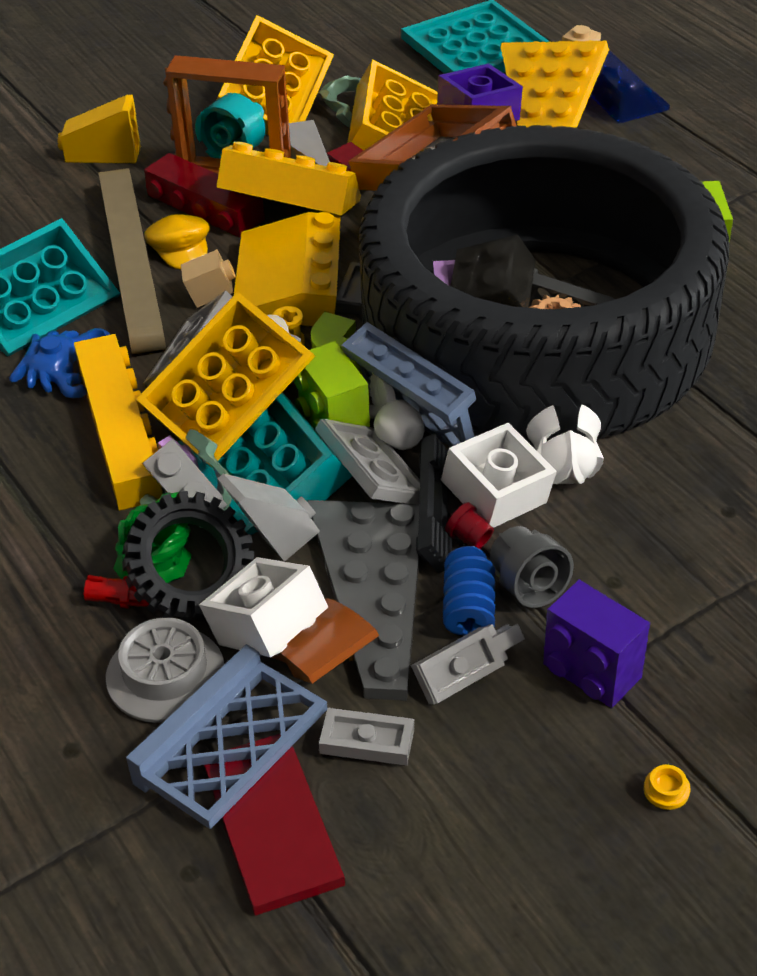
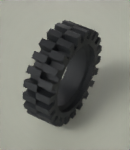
[122,491,254,623]

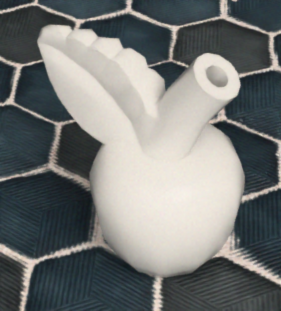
[369,373,425,450]

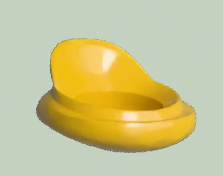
[144,214,210,269]

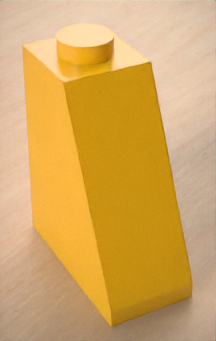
[58,95,141,163]

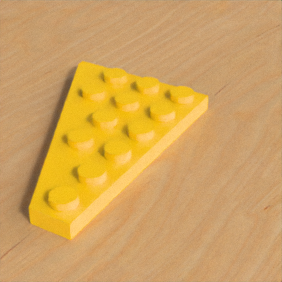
[500,40,609,128]

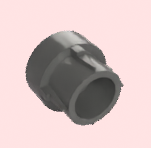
[490,526,574,608]

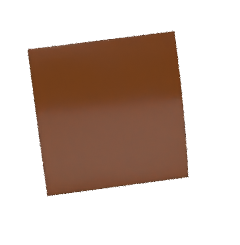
[270,598,379,684]

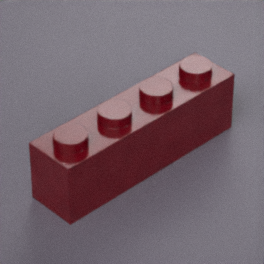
[144,153,265,238]

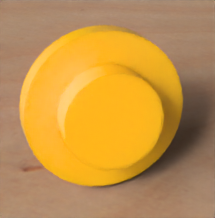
[644,764,690,810]

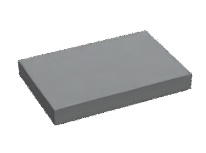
[315,419,420,504]

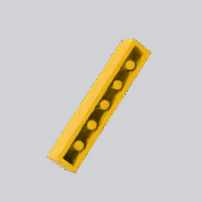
[74,334,162,511]

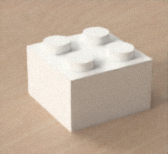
[441,423,557,527]
[199,557,328,657]

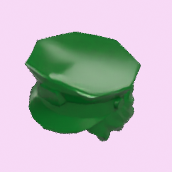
[113,492,192,583]

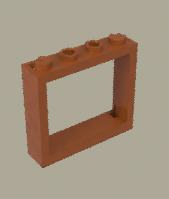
[163,55,292,174]
[348,104,517,191]

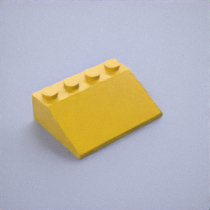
[217,15,334,135]
[348,59,438,153]
[217,142,361,216]
[234,212,341,326]
[136,292,315,467]

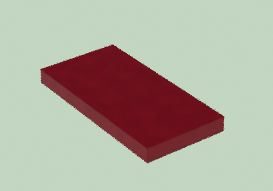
[203,733,345,916]

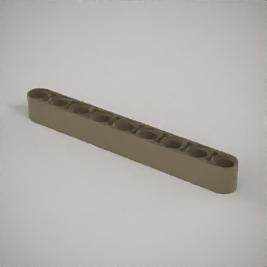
[98,168,166,355]

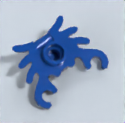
[9,328,111,399]

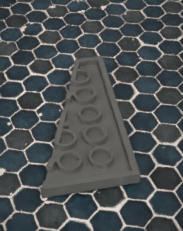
[308,500,419,701]

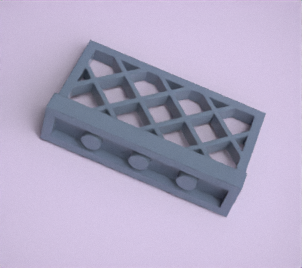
[341,322,477,447]
[126,644,327,829]

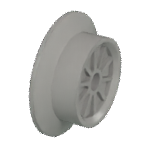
[106,618,225,723]

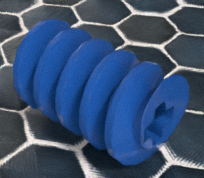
[443,546,495,636]

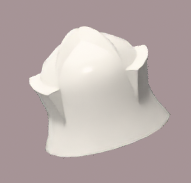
[526,405,604,484]

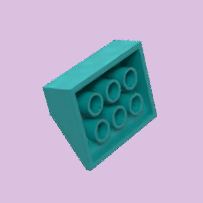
[0,218,120,357]
[179,392,352,535]

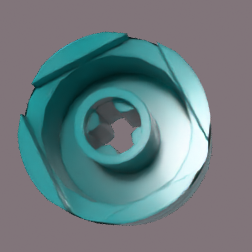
[195,93,265,158]

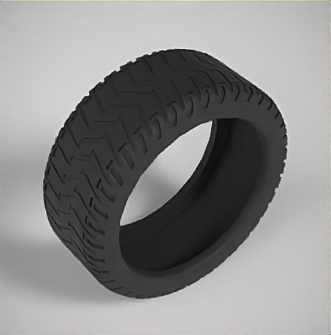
[359,125,729,445]

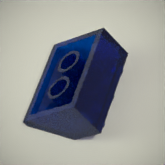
[590,50,670,124]

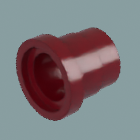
[445,502,494,549]

